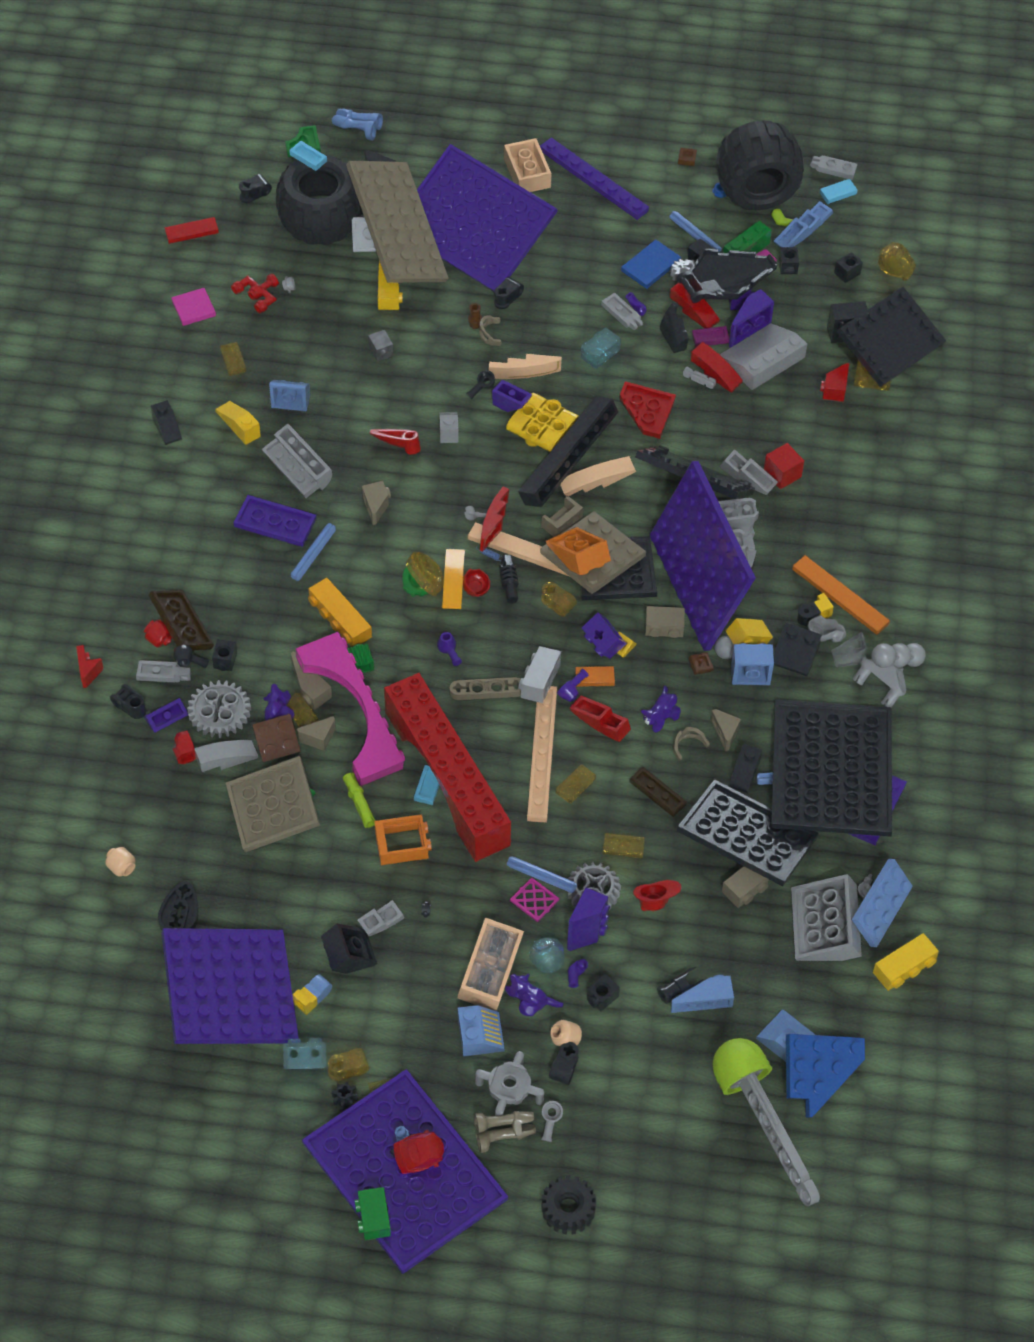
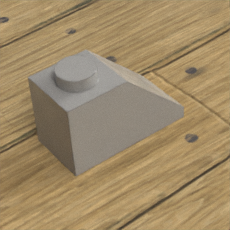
[439,412,458,443]

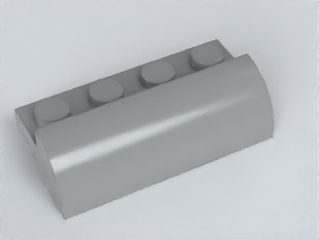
[262,424,332,498]

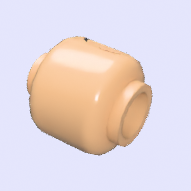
[105,847,136,877]
[551,1020,582,1047]

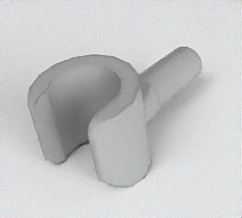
[464,506,486,521]

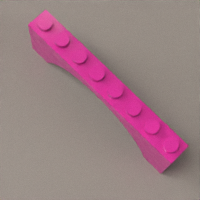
[295,632,405,786]

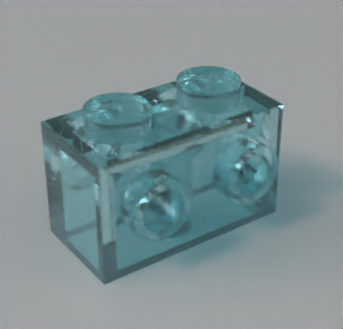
[283,1038,327,1069]

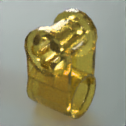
[541,582,577,617]
[328,1048,370,1081]

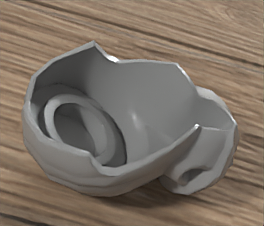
[808,615,846,642]

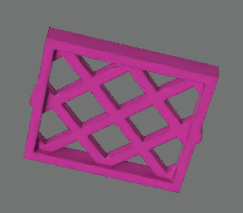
[510,878,559,922]

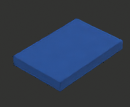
[621,240,681,289]

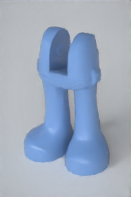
[332,108,383,141]

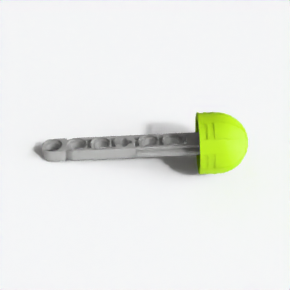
[713,1038,820,1206]

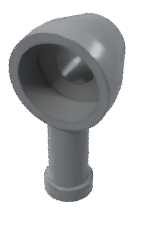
[541,1101,563,1142]

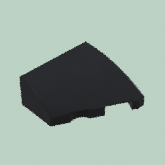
[659,302,689,353]

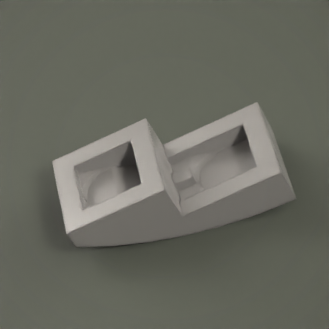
[358,900,405,936]

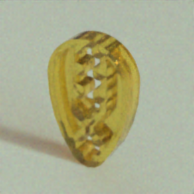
[406,552,444,596]

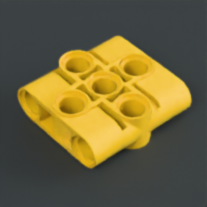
[506,392,579,452]

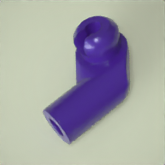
[626,292,647,317]

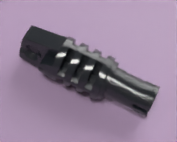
[499,555,519,604]

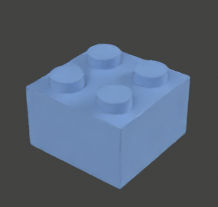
[731,643,774,685]

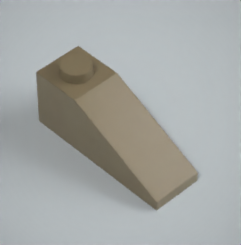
[291,651,332,710]

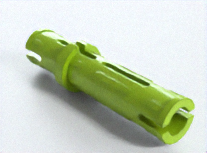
[343,773,376,828]

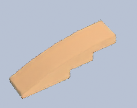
[560,456,636,497]

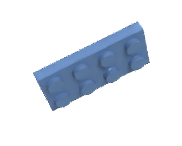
[852,859,913,947]

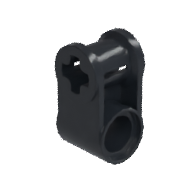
[239,174,272,203]
[494,277,524,309]
[110,684,146,719]
[549,1042,579,1085]

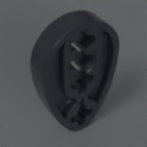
[158,881,198,930]

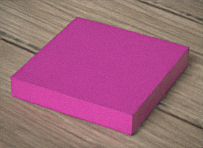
[171,288,216,326]

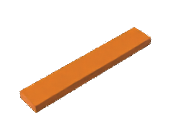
[792,555,890,635]

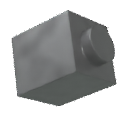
[368,330,393,361]

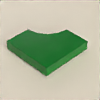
[285,125,321,157]

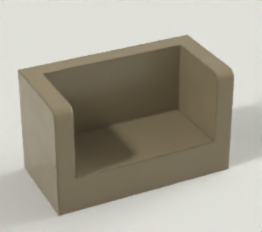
[541,496,583,537]

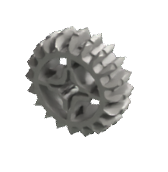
[567,862,621,910]

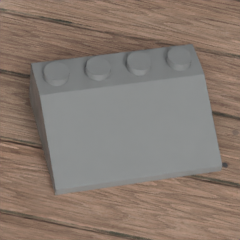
[720,323,807,390]
[791,874,862,961]

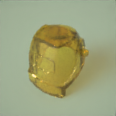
[878,242,916,281]

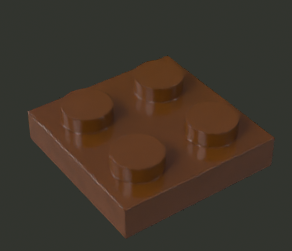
[252,714,301,762]

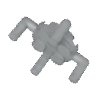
[475,1051,544,1116]

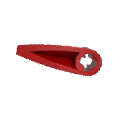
[369,429,421,455]

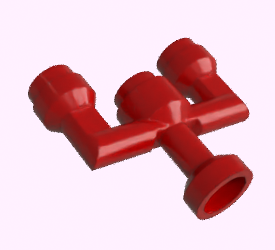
[231,273,279,313]

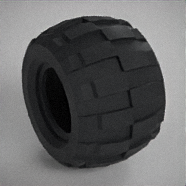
[716,120,804,210]
[275,154,362,245]

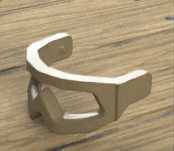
[479,315,501,346]
[673,727,710,761]

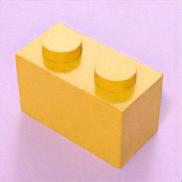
[726,618,773,644]

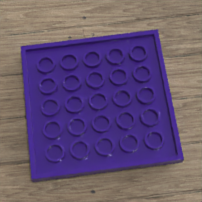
[161,928,299,1044]

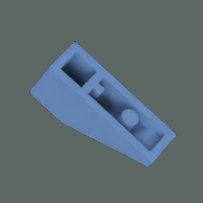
[671,975,734,1013]

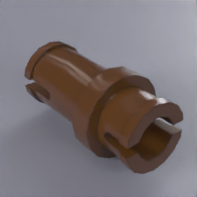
[468,303,482,329]

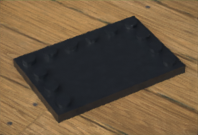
[836,286,946,387]
[635,445,755,500]
[677,779,819,887]

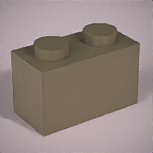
[645,606,685,638]
[722,867,769,908]

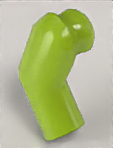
[772,209,794,227]

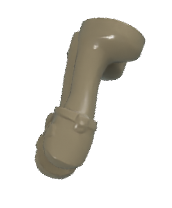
[474,1111,536,1153]

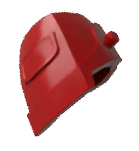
[393,1129,444,1174]

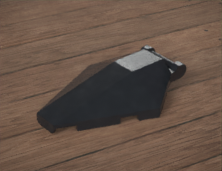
[676,249,777,303]

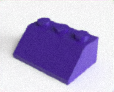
[567,888,610,951]

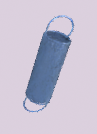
[476,546,502,561]

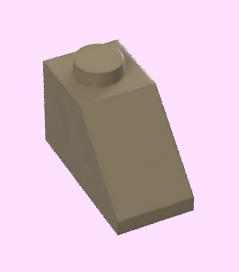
[362,481,391,525]

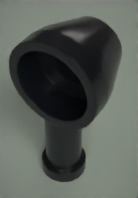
[466,370,495,400]
[173,645,209,668]

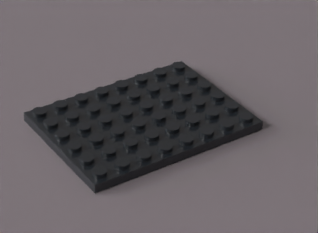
[771,699,892,837]

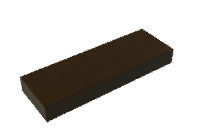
[629,767,687,817]

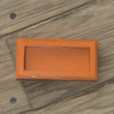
[575,666,615,687]

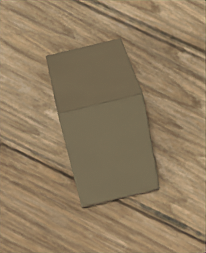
[710,709,741,751]
[297,716,336,751]

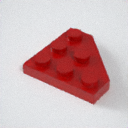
[619,381,676,439]

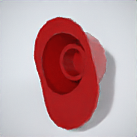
[633,880,682,911]

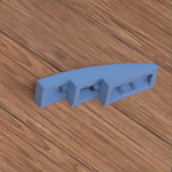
[774,201,833,247]

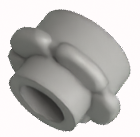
[282,276,296,293]

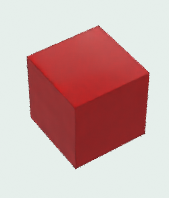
[764,443,804,489]

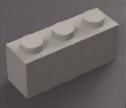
[519,646,561,703]

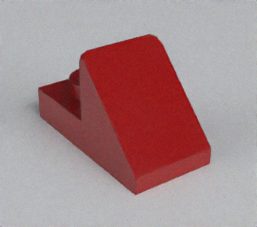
[76,645,103,688]

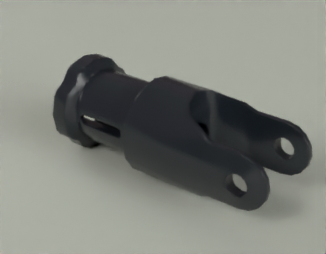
[657,966,704,1004]

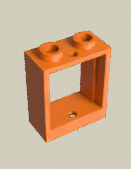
[374,814,432,865]

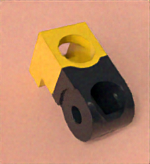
[797,593,834,626]

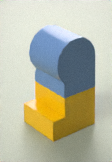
[292,974,332,1015]

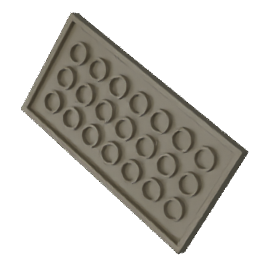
[346,161,449,283]

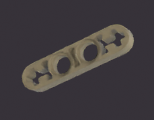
[450,677,521,700]

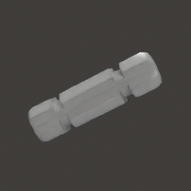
[683,367,716,389]

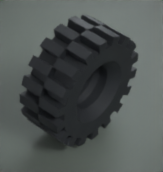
[541,1175,596,1235]

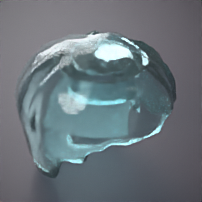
[529,937,565,974]

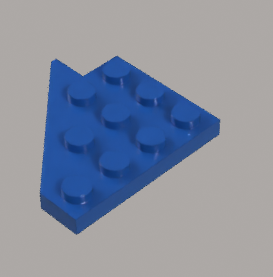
[786,1034,865,1118]

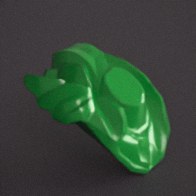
[402,564,431,597]

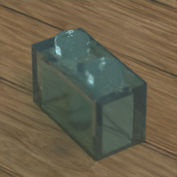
[581,327,621,369]

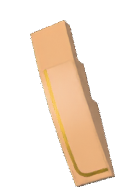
[489,354,562,379]

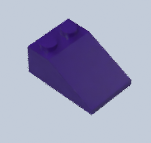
[729,289,774,348]

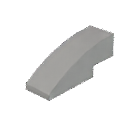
[719,449,778,495]
[194,740,258,772]

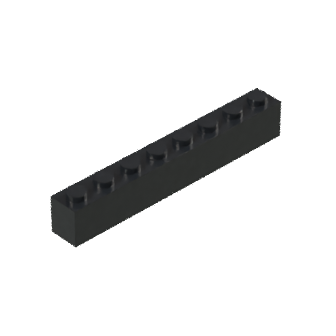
[518,397,619,507]

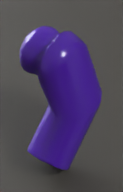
[568,959,588,988]

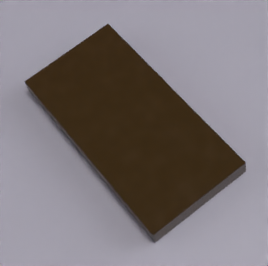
[149,590,214,650]

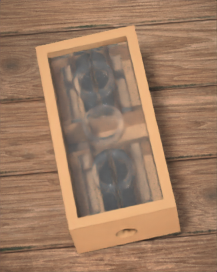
[457,918,524,1011]

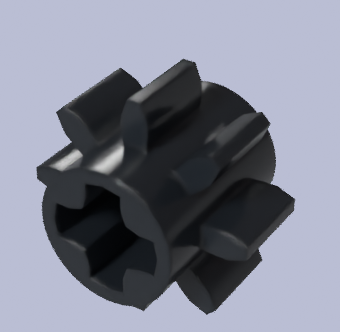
[332,1081,358,1110]

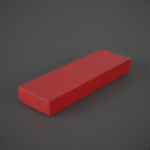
[164,217,219,244]

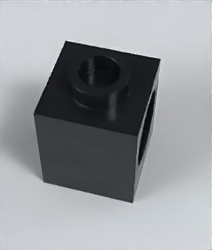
[688,238,715,263]
[779,247,799,274]
[834,252,863,283]
[212,639,237,671]
[587,974,620,1012]

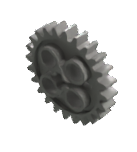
[187,680,251,738]

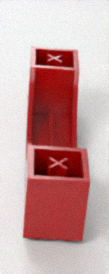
[384,673,511,862]

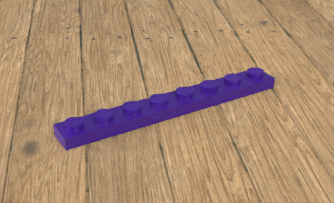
[540,137,649,220]

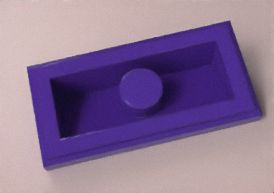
[144,698,188,733]

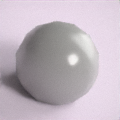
[714,635,734,659]

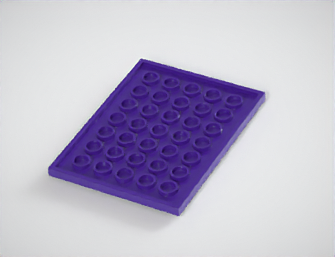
[417,144,558,292]
[650,461,756,651]
[302,1069,508,1274]

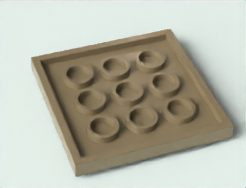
[540,511,646,594]
[226,756,320,853]

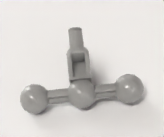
[853,643,926,708]

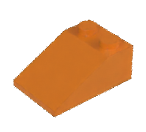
[546,527,611,575]

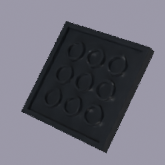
[580,536,657,601]

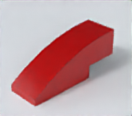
[670,283,720,329]
[691,342,743,393]
[570,695,631,742]

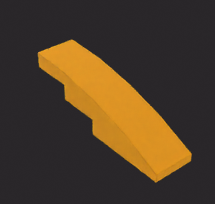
[442,549,465,609]

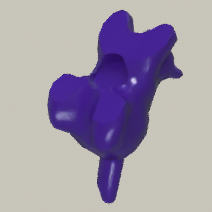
[263,684,294,720]
[641,686,681,733]
[505,974,564,1017]

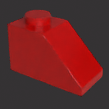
[820,363,849,402]

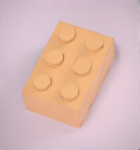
[504,138,551,192]

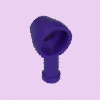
[437,632,462,666]
[557,669,589,702]

